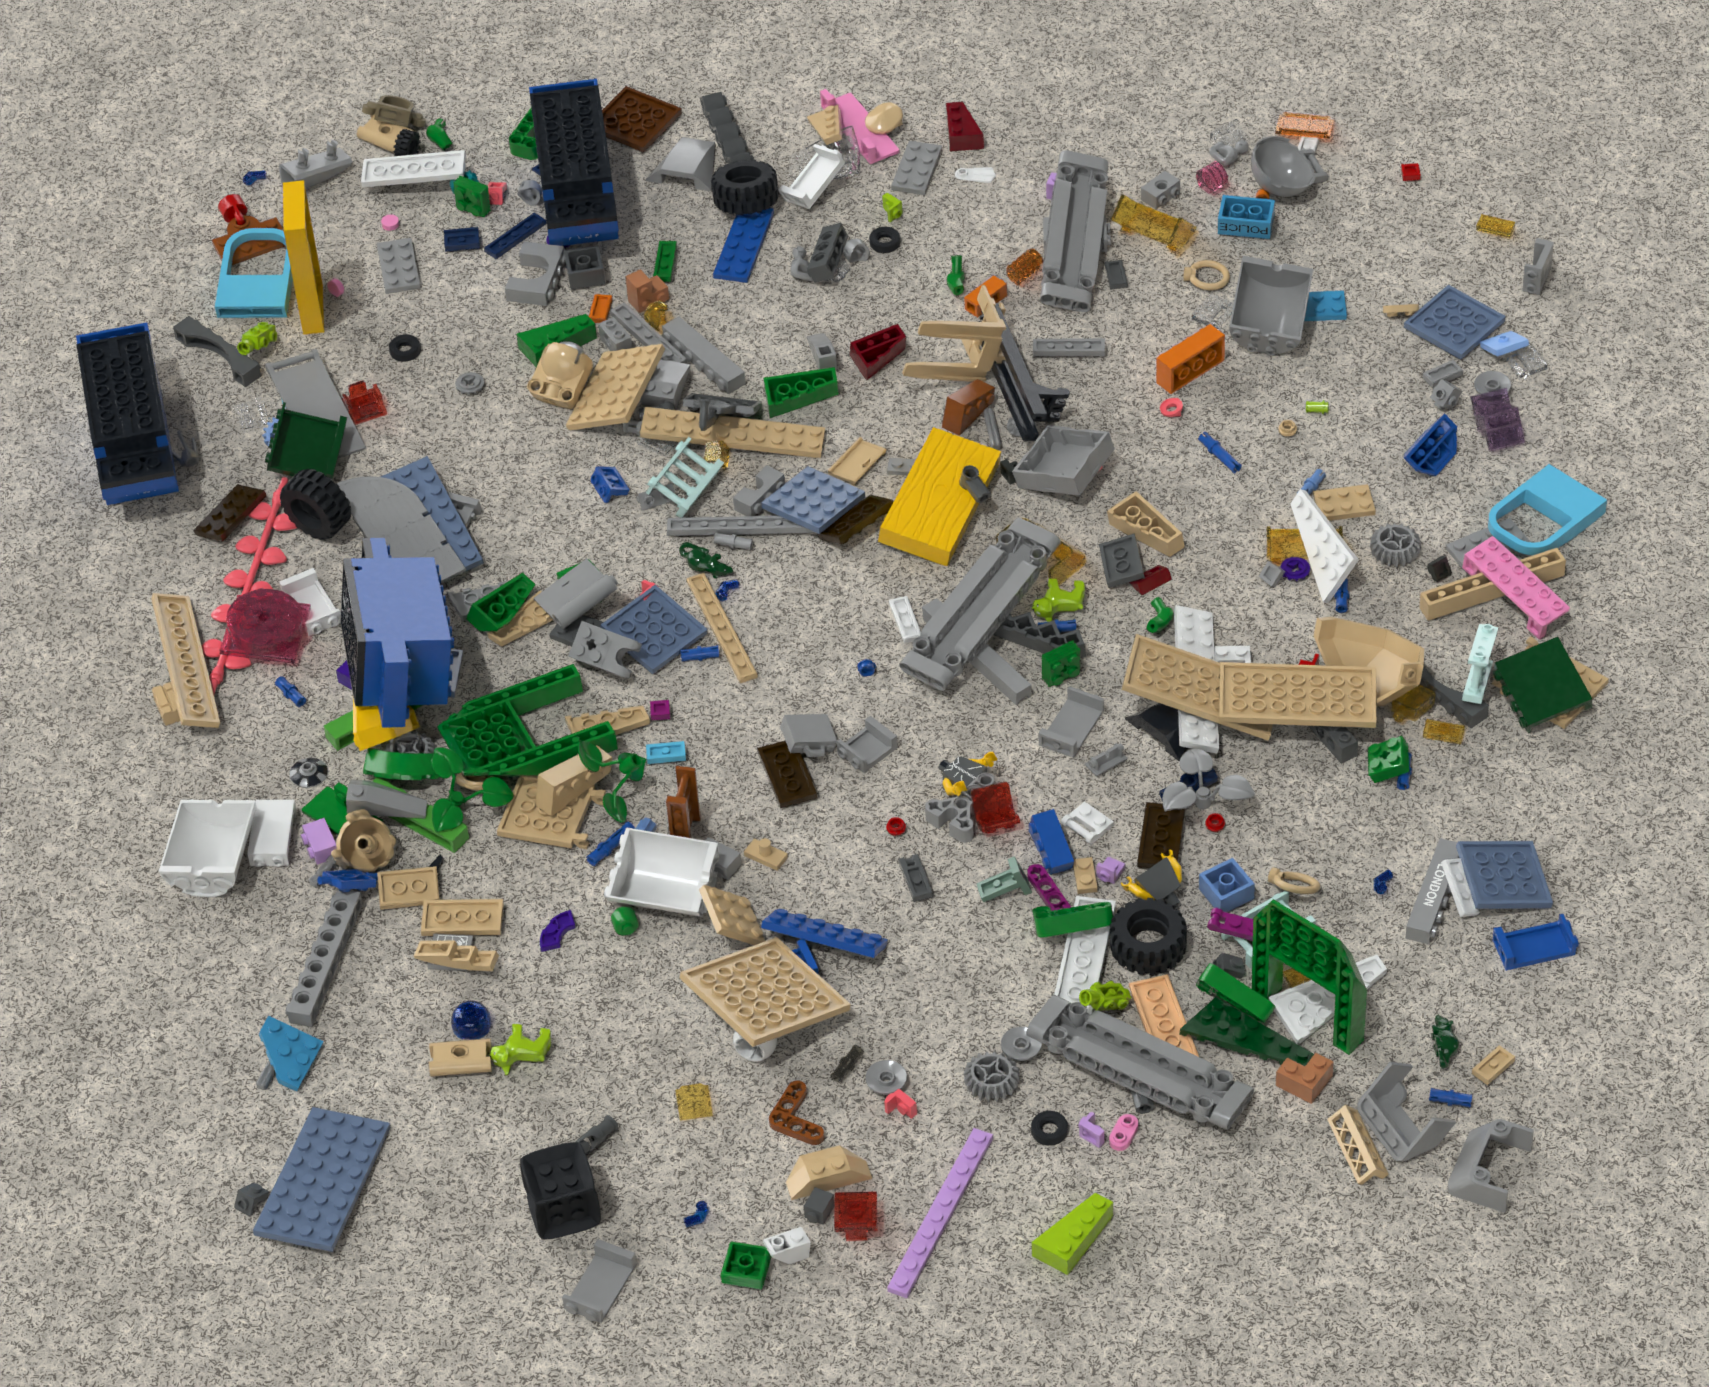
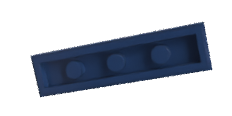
[484,212,547,259]

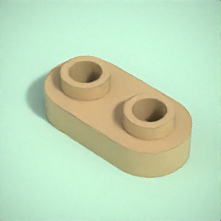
[1383,304,1419,317]

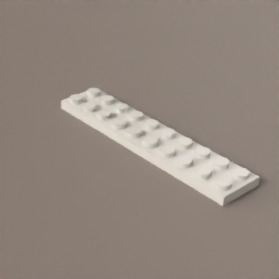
[1174,605,1219,754]

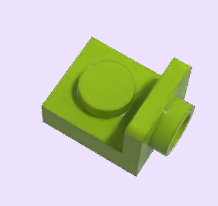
[882,192,903,222]

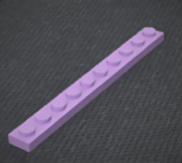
[887,1128,993,1298]

